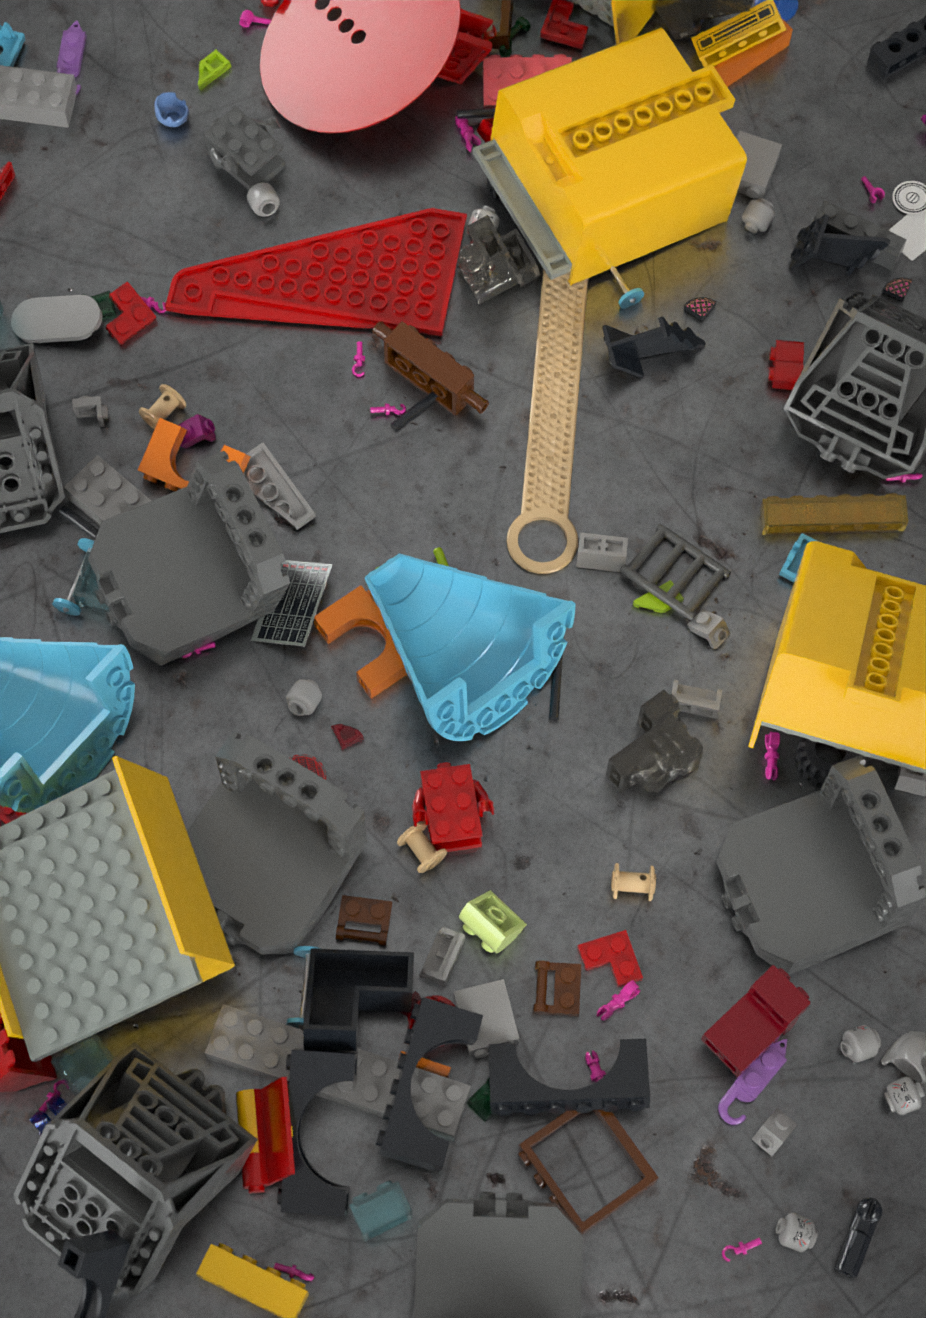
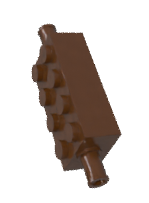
[372,321,489,416]

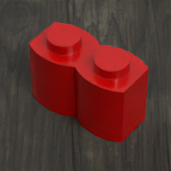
[768,340,804,390]

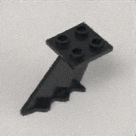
[789,214,891,276]
[602,316,706,378]

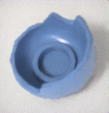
[154,92,189,127]

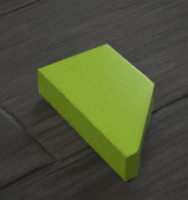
[198,49,231,91]
[633,580,684,613]

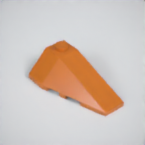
[714,19,793,87]

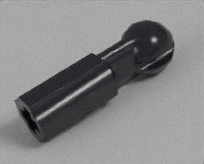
[834,1197,883,1278]

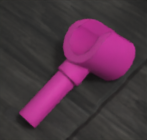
[239,10,271,28]
[861,176,885,203]

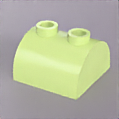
[459,890,527,953]

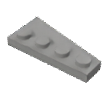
[244,442,317,530]

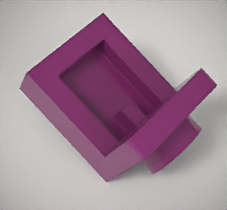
[178,414,216,449]

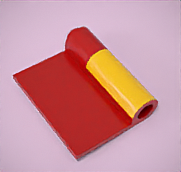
[236,1077,295,1194]

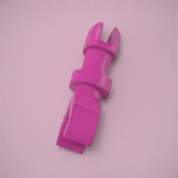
[455,116,481,152]
[765,731,780,781]
[597,980,640,1021]
[585,1051,606,1082]

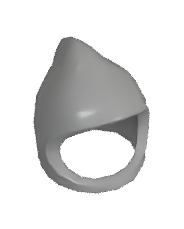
[881,1031,926,1084]

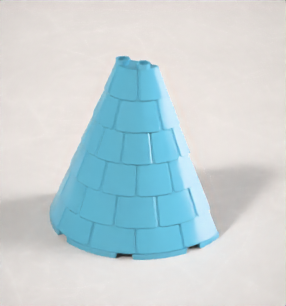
[365,553,576,741]
[0,637,135,813]

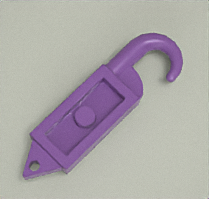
[57,20,86,94]
[718,1039,787,1125]

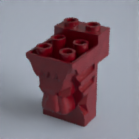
[701,965,811,1077]

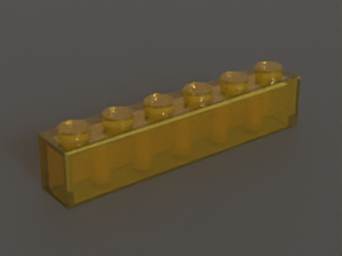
[760,493,909,535]

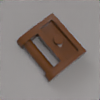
[335,895,393,946]
[533,961,581,1017]

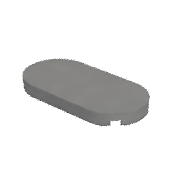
[11,295,102,343]

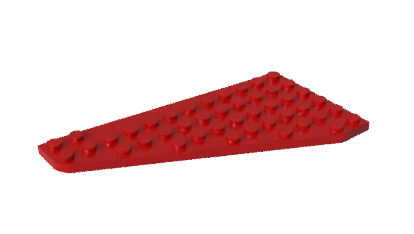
[165,208,467,336]

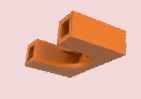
[138,418,250,491]
[314,585,407,699]

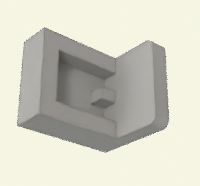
[72,396,109,427]
[687,609,730,649]
[752,1108,797,1156]

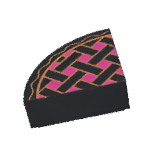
[882,277,913,301]
[684,297,716,321]

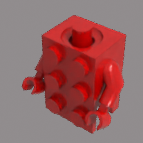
[437,8,497,84]
[412,762,494,852]

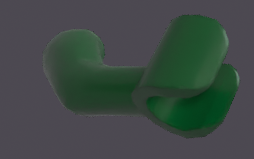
[499,17,531,57]

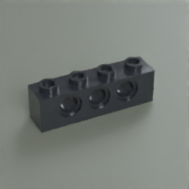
[868,15,926,79]

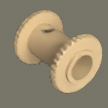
[139,384,186,429]
[397,822,447,873]
[611,863,656,901]

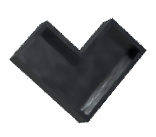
[303,948,414,1051]

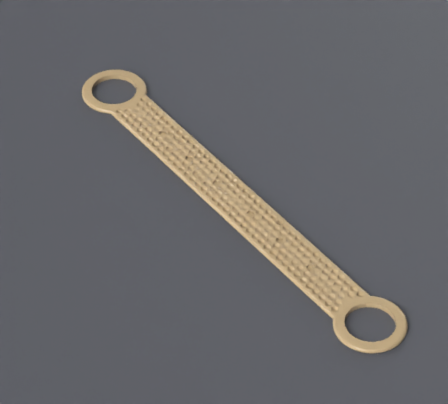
[507,269,588,574]

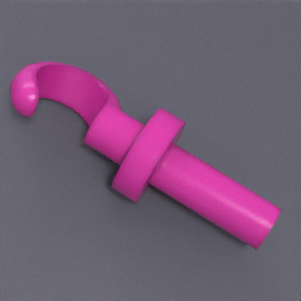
[140,296,166,313]
[352,341,365,377]
[370,403,406,415]
[886,473,922,483]
[182,642,216,658]
[38,1080,70,1115]
[722,1238,762,1262]
[273,1262,314,1281]

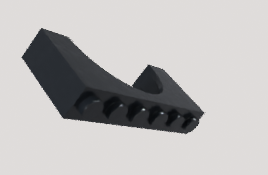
[375,997,483,1172]
[489,1039,650,1116]
[277,1048,358,1217]
[58,1230,131,1318]

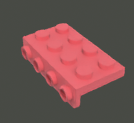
[483,54,572,108]

